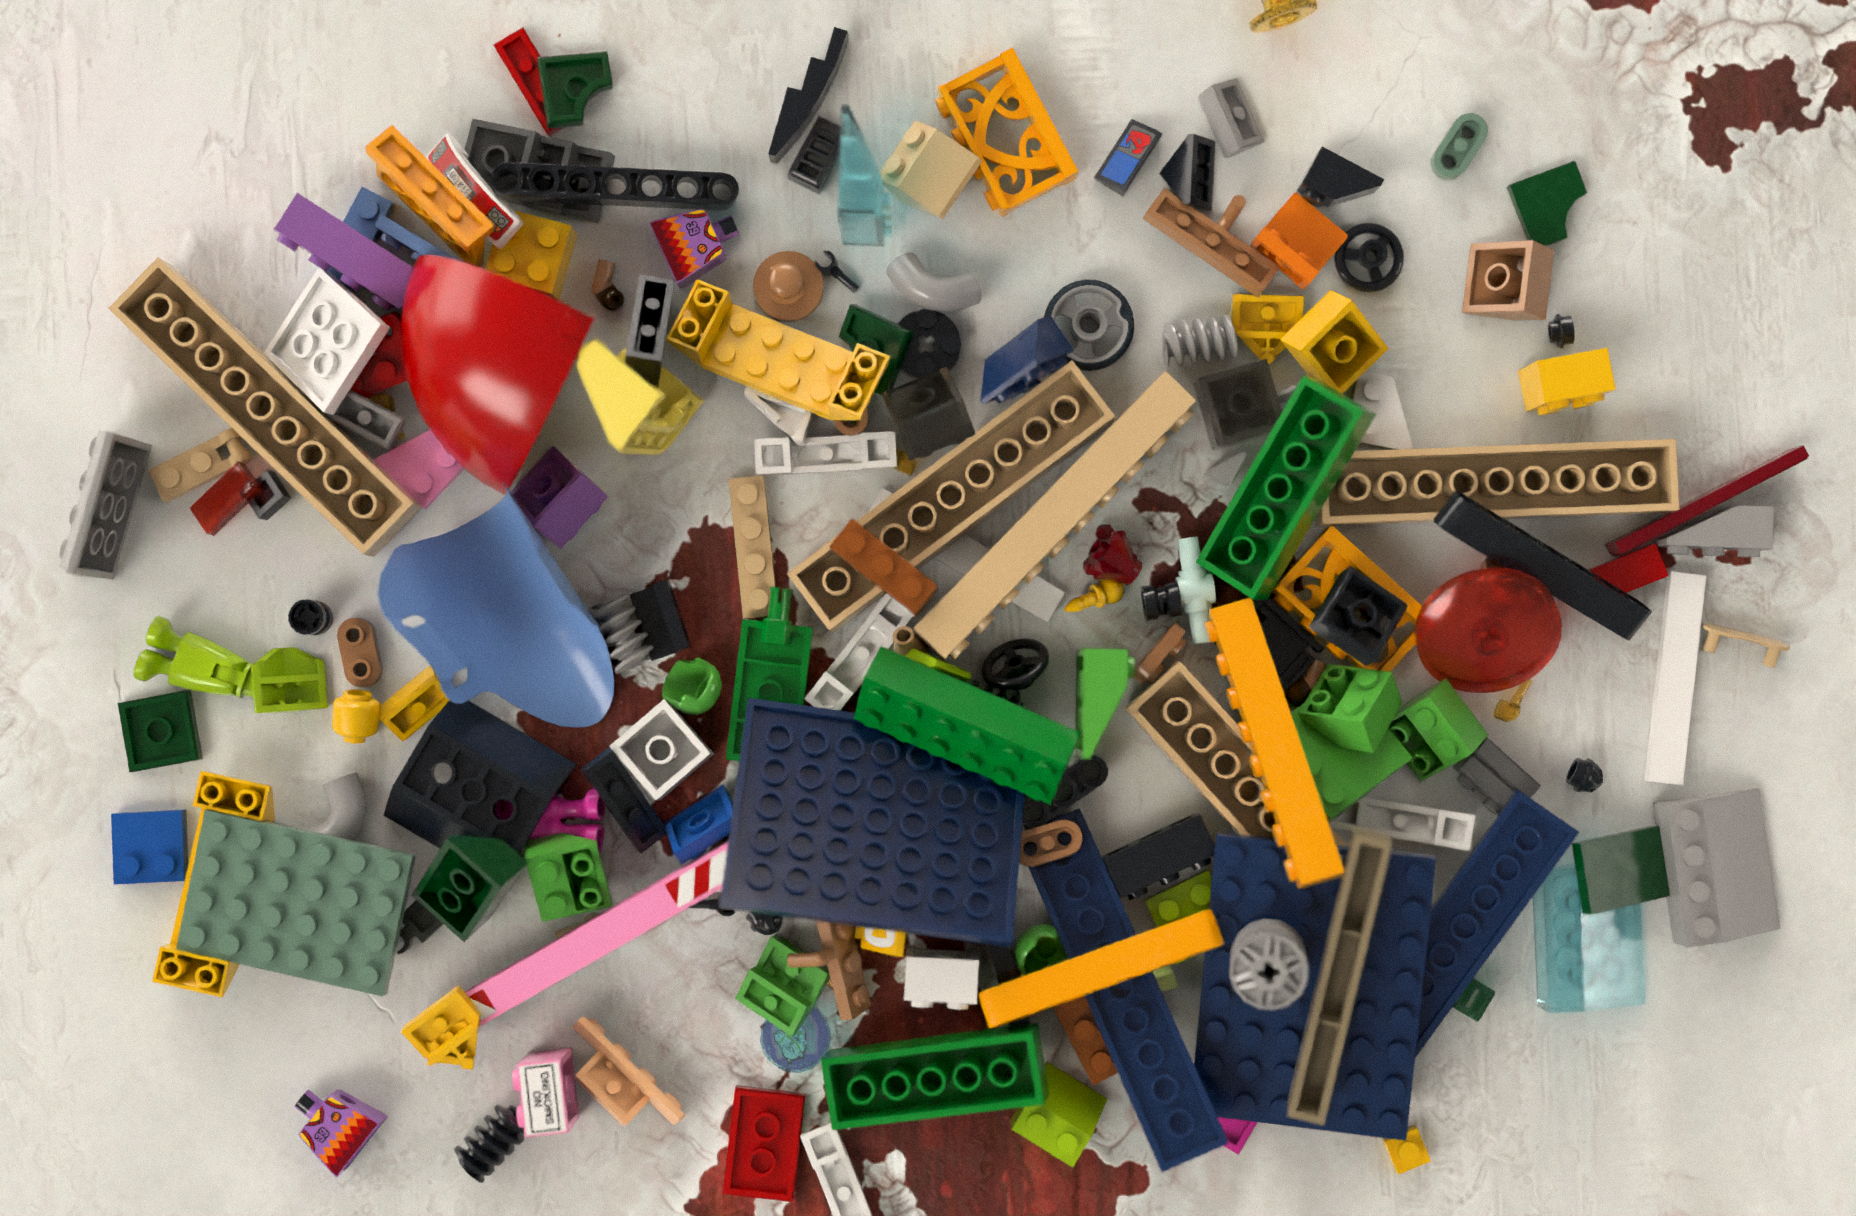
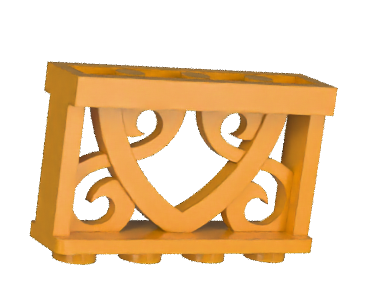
[935,47,1078,217]
[1272,525,1438,672]

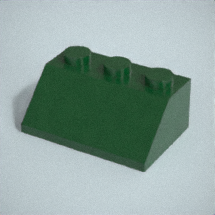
[412,835,528,942]

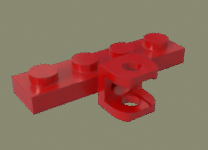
[350,311,407,397]

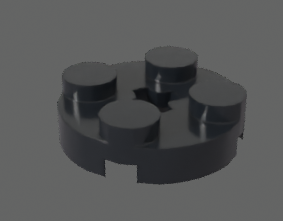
[898,309,961,380]

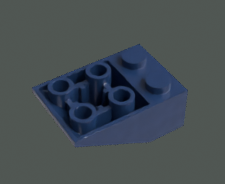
[980,315,1074,405]

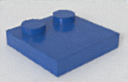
[664,785,733,865]
[111,809,188,885]

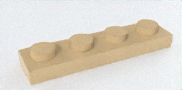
[729,475,776,619]

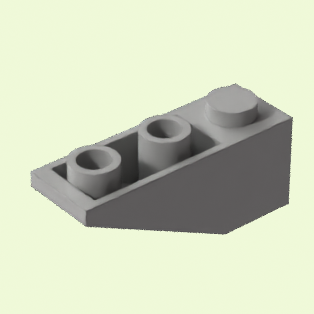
[1655,505,1774,557]

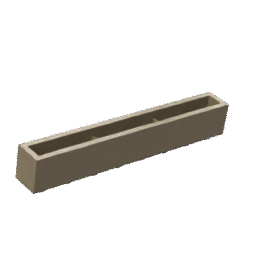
[1287,826,1392,1126]

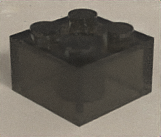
[1193,359,1282,451]
[881,367,976,461]

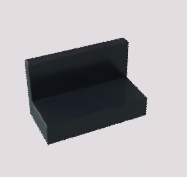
[629,580,692,661]

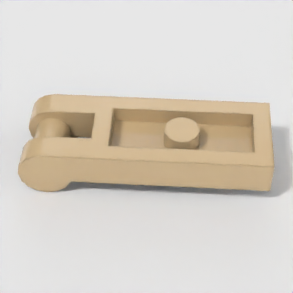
[148,428,253,503]

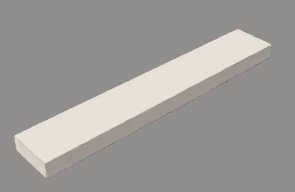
[868,487,1065,623]
[1644,571,1706,786]

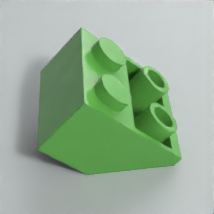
[1298,664,1402,753]
[1388,678,1489,782]
[525,833,613,922]

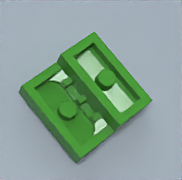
[735,934,830,1037]

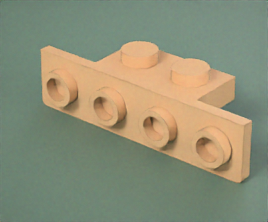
[572,1016,685,1127]

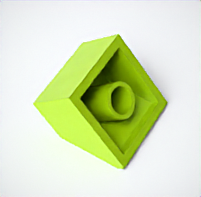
[1010,1061,1107,1168]

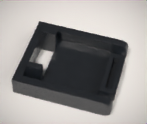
[1214,598,1325,690]

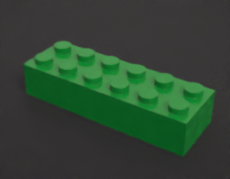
[1196,375,1377,600]
[853,646,1080,805]
[820,1023,1049,1130]

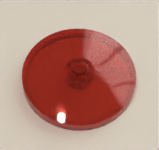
[1414,568,1562,693]

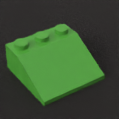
[1075,648,1135,759]
[1291,705,1413,824]

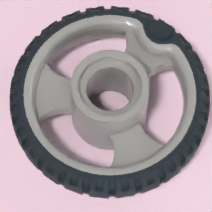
[1044,279,1134,371]

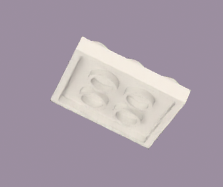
[264,267,390,415]

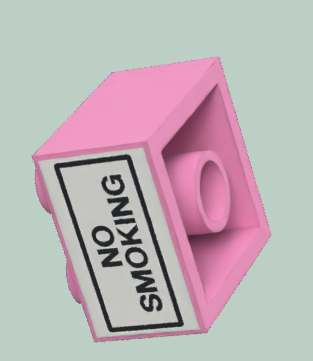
[512,1047,580,1137]

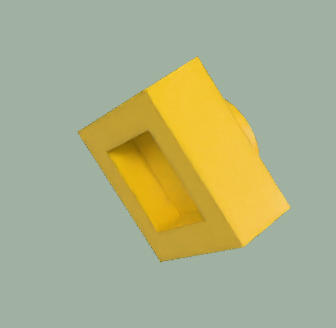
[1382,1125,1431,1175]

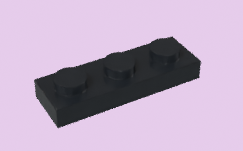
[580,747,667,854]

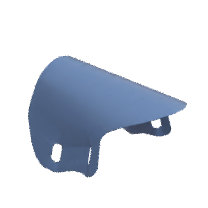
[377,483,614,727]

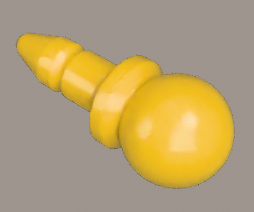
[1064,580,1124,612]

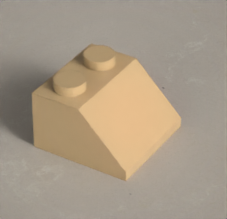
[876,120,982,219]

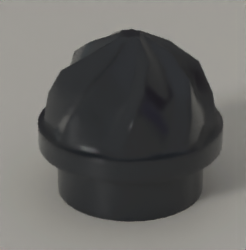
[1566,758,1603,793]
[746,912,783,935]

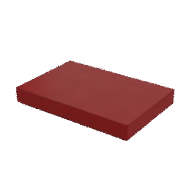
[722,1085,806,1202]

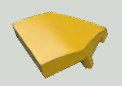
[1231,293,1304,367]
[401,985,481,1070]

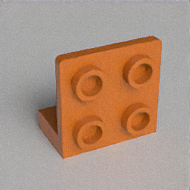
[1250,192,1348,290]

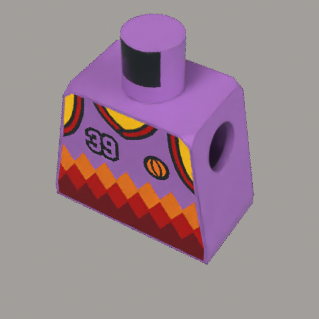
[649,208,740,290]
[294,1089,388,1177]

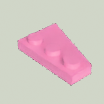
[373,429,465,509]

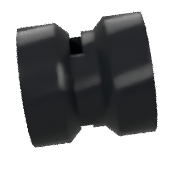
[1141,581,1182,621]
[288,600,333,635]

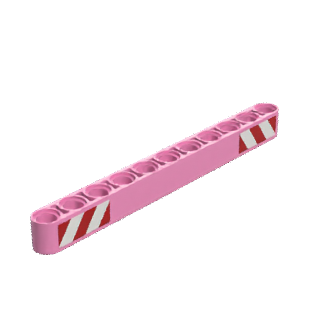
[464,841,728,1027]

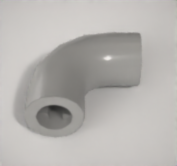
[886,252,982,312]
[308,772,367,840]

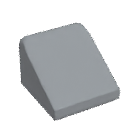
[1204,451,1248,487]

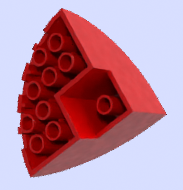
[400,255,594,495]

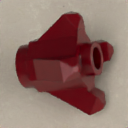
[1083,524,1142,585]

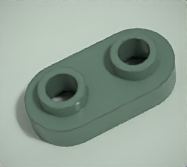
[1431,113,1488,180]

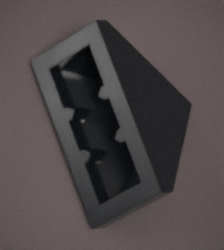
[1159,134,1215,211]

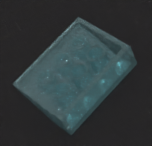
[837,105,892,246]
[1533,864,1645,1013]

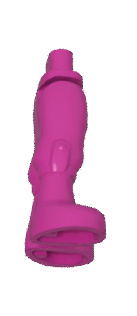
[495,789,605,854]

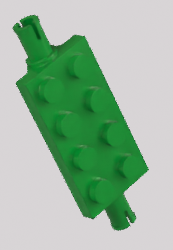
[726,587,813,761]

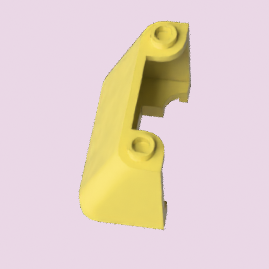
[576,339,705,455]

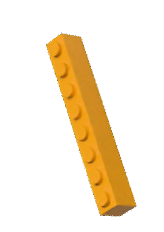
[1204,598,1345,889]

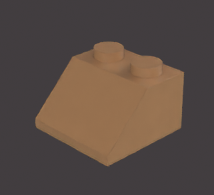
[1462,240,1555,320]

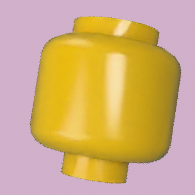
[332,689,380,744]

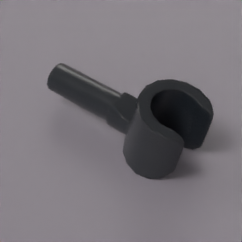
[815,250,859,293]
[688,895,735,917]

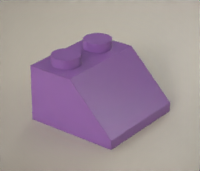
[510,446,608,549]

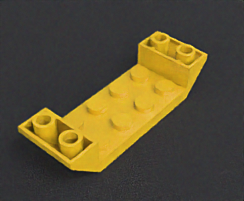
[666,279,890,420]
[152,771,275,997]

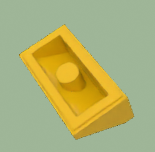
[379,665,449,742]

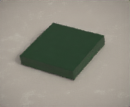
[117,690,203,773]

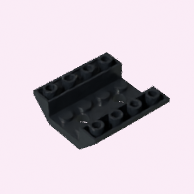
[383,700,578,858]

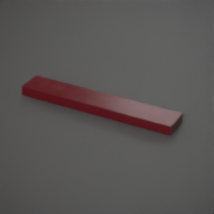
[1605,445,1809,556]

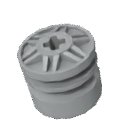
[1230,919,1308,1010]

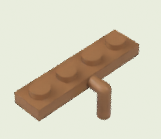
[1143,188,1280,298]
[787,921,871,1020]

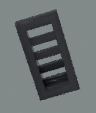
[787,116,850,195]

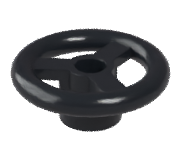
[1334,223,1404,292]
[981,638,1049,690]

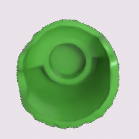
[662,657,722,715]
[1014,924,1068,976]

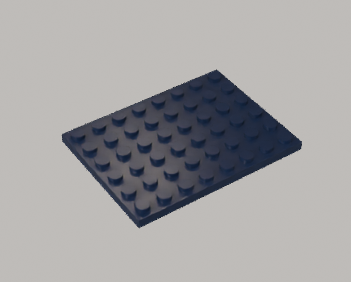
[719,698,1024,947]
[1194,832,1437,1141]

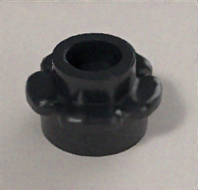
[1548,314,1575,348]

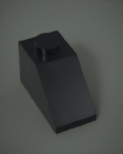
[1297,146,1384,207]

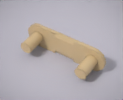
[1702,623,1790,668]

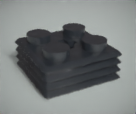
[1309,566,1408,666]

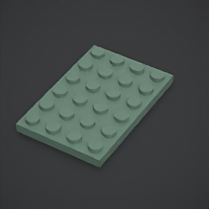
[176,809,416,997]

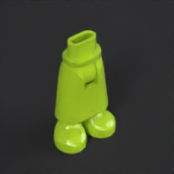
[133,616,254,698]

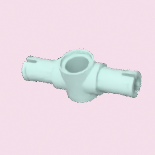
[1175,536,1216,644]

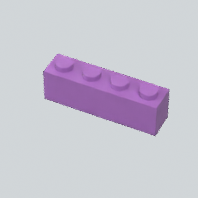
[274,193,413,311]

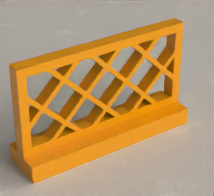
[365,125,494,268]

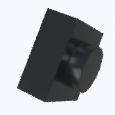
[242,469,291,521]

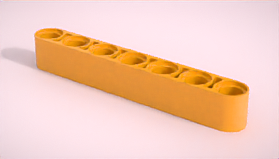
[977,909,1225,1029]

